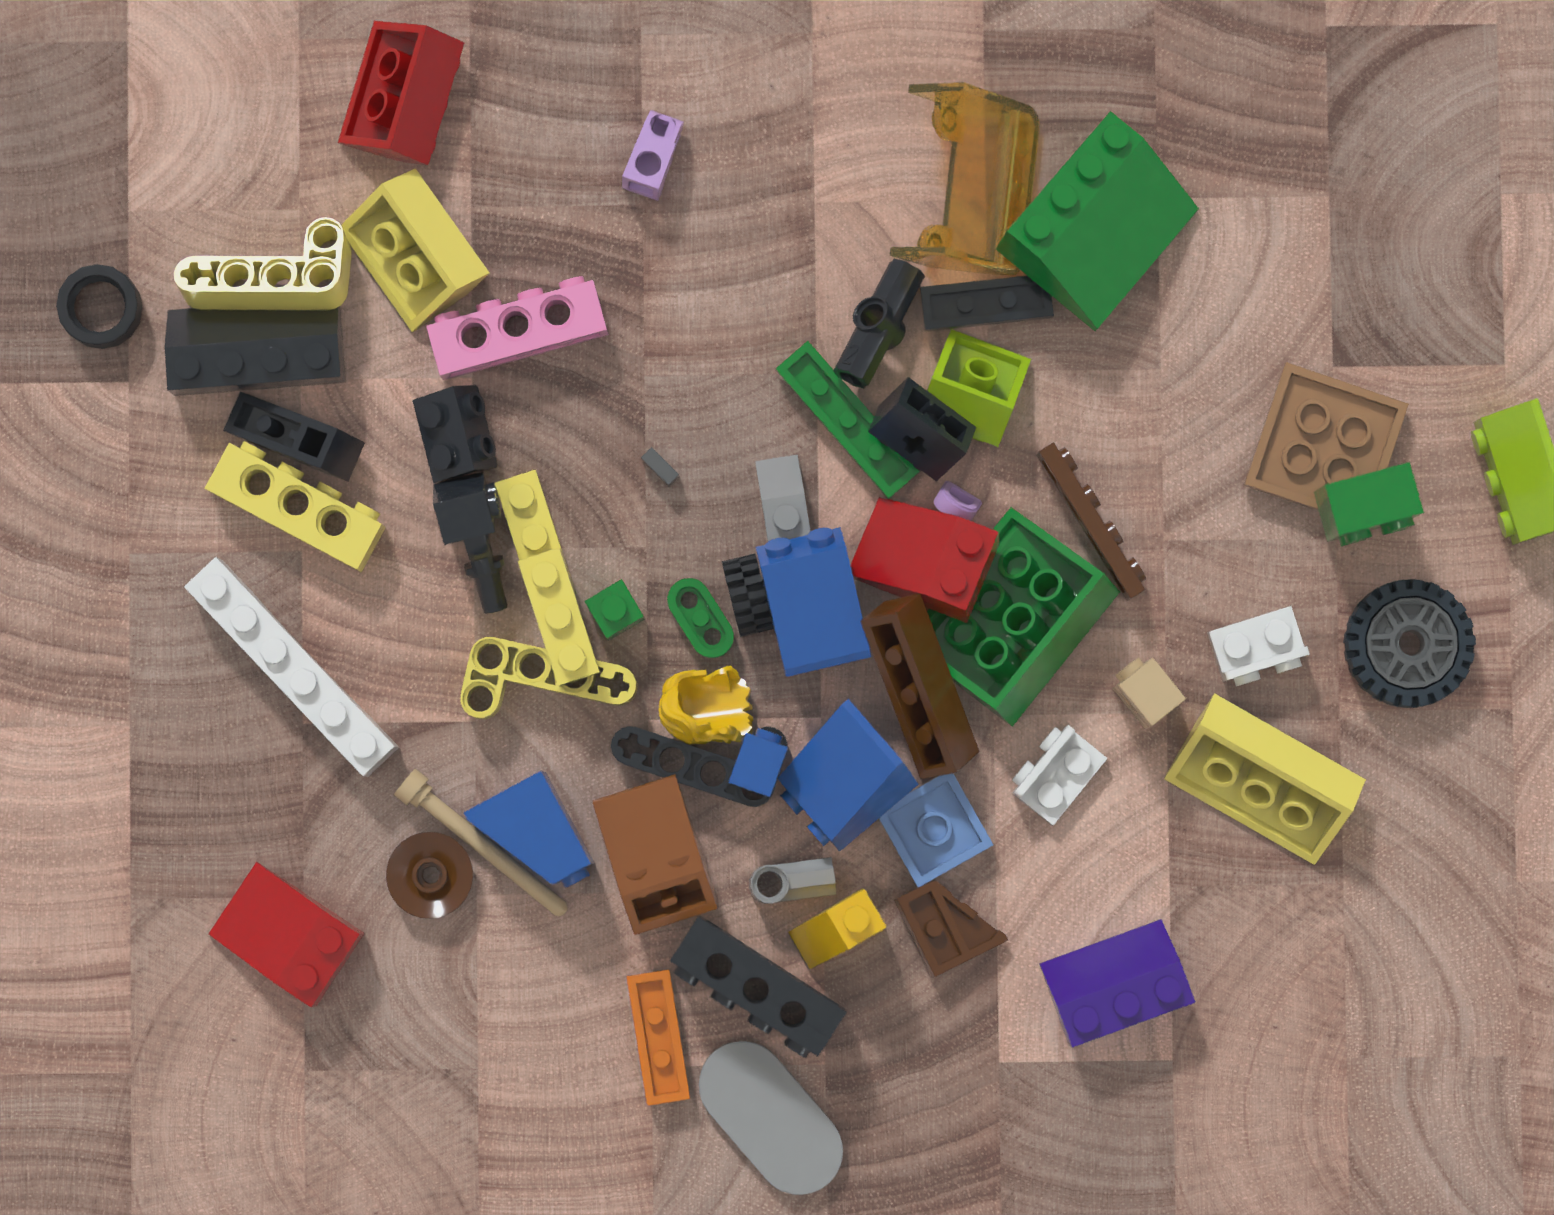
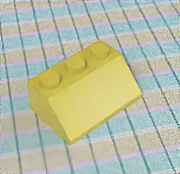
[341,168,489,332]

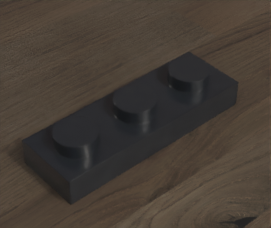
[920,276,1054,332]

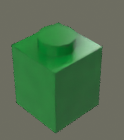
[584,579,645,641]

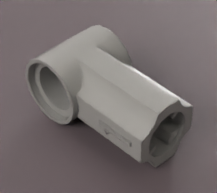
[749,857,836,904]

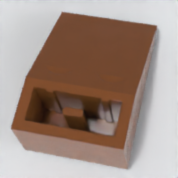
[592,774,718,935]

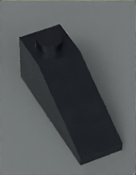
[223,391,365,482]

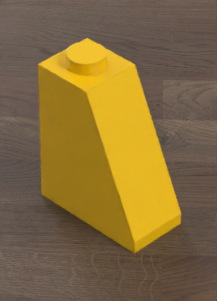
[788,888,886,969]

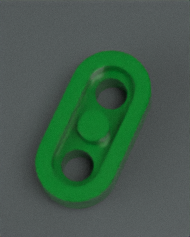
[667,578,734,658]

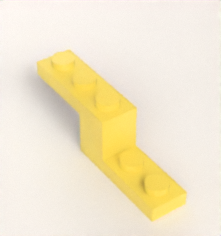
[495,470,600,686]

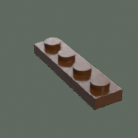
[1036,442,1146,601]

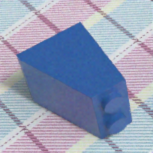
[756,527,871,677]
[778,699,919,852]
[463,771,595,888]

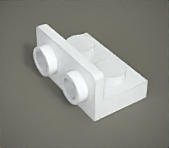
[1207,606,1310,687]
[1012,725,1107,826]

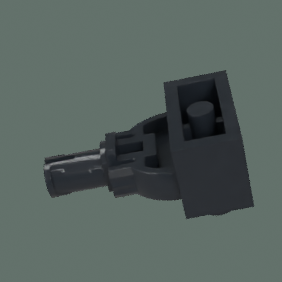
[433,472,507,614]

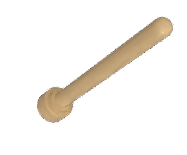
[394,768,568,916]

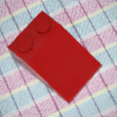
[850,497,999,623]
[208,862,365,1008]

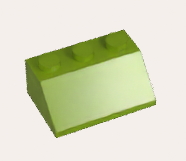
[1471,398,1554,545]

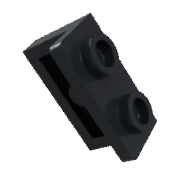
[412,385,498,483]

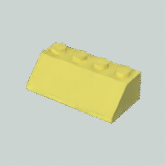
[1164,693,1366,865]

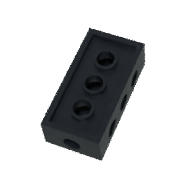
[670,915,847,1058]

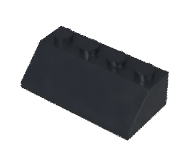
[164,306,346,396]

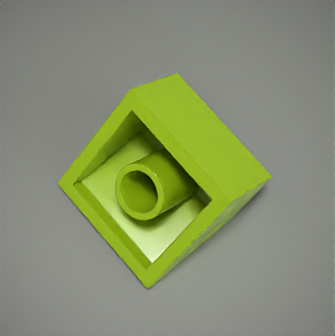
[927,329,1031,447]

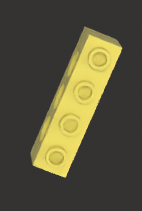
[205,441,386,573]

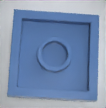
[879,773,994,888]

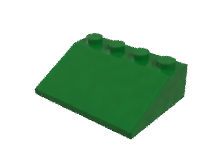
[995,111,1199,332]
[927,507,1120,727]

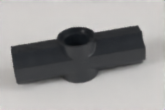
[833,258,925,389]

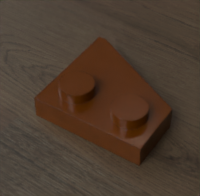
[894,880,1008,978]

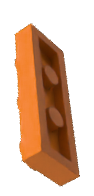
[626,969,690,1106]

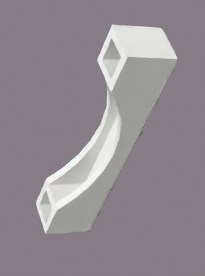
[184,557,399,777]

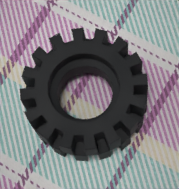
[722,553,774,637]

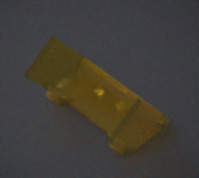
[890,82,1040,275]

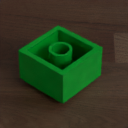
[1314,462,1424,547]

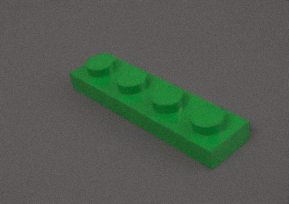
[775,341,921,499]

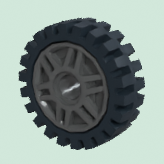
[1343,579,1476,708]

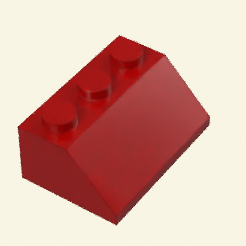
[338,21,465,165]

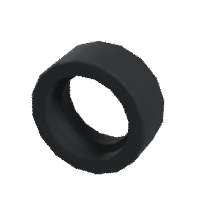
[56,264,143,349]

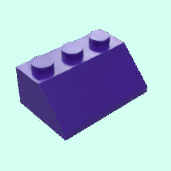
[1039,919,1196,1048]

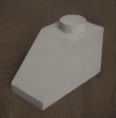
[755,455,811,541]

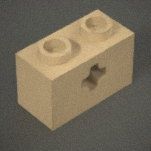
[1112,657,1186,729]

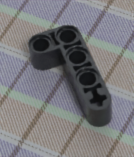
[611,726,788,807]

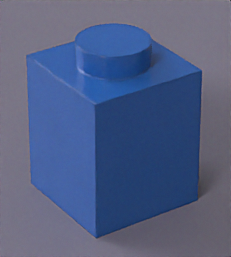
[729,728,788,797]

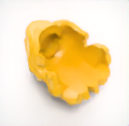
[658,666,753,745]

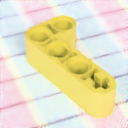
[174,217,352,310]
[460,637,638,719]

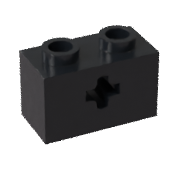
[868,377,976,482]

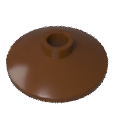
[386,832,473,919]

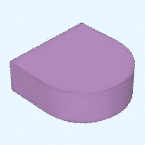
[934,481,982,521]

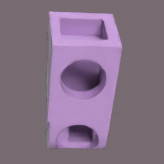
[622,110,684,201]

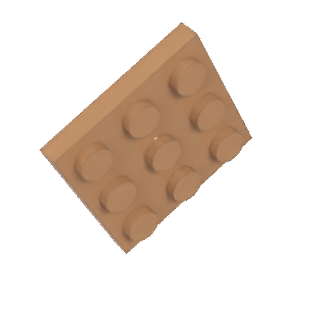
[1243,362,1409,511]

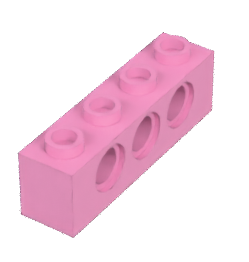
[426,276,609,380]

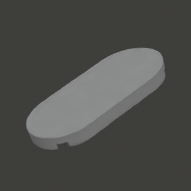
[699,1041,843,1195]

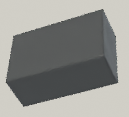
[641,447,680,487]

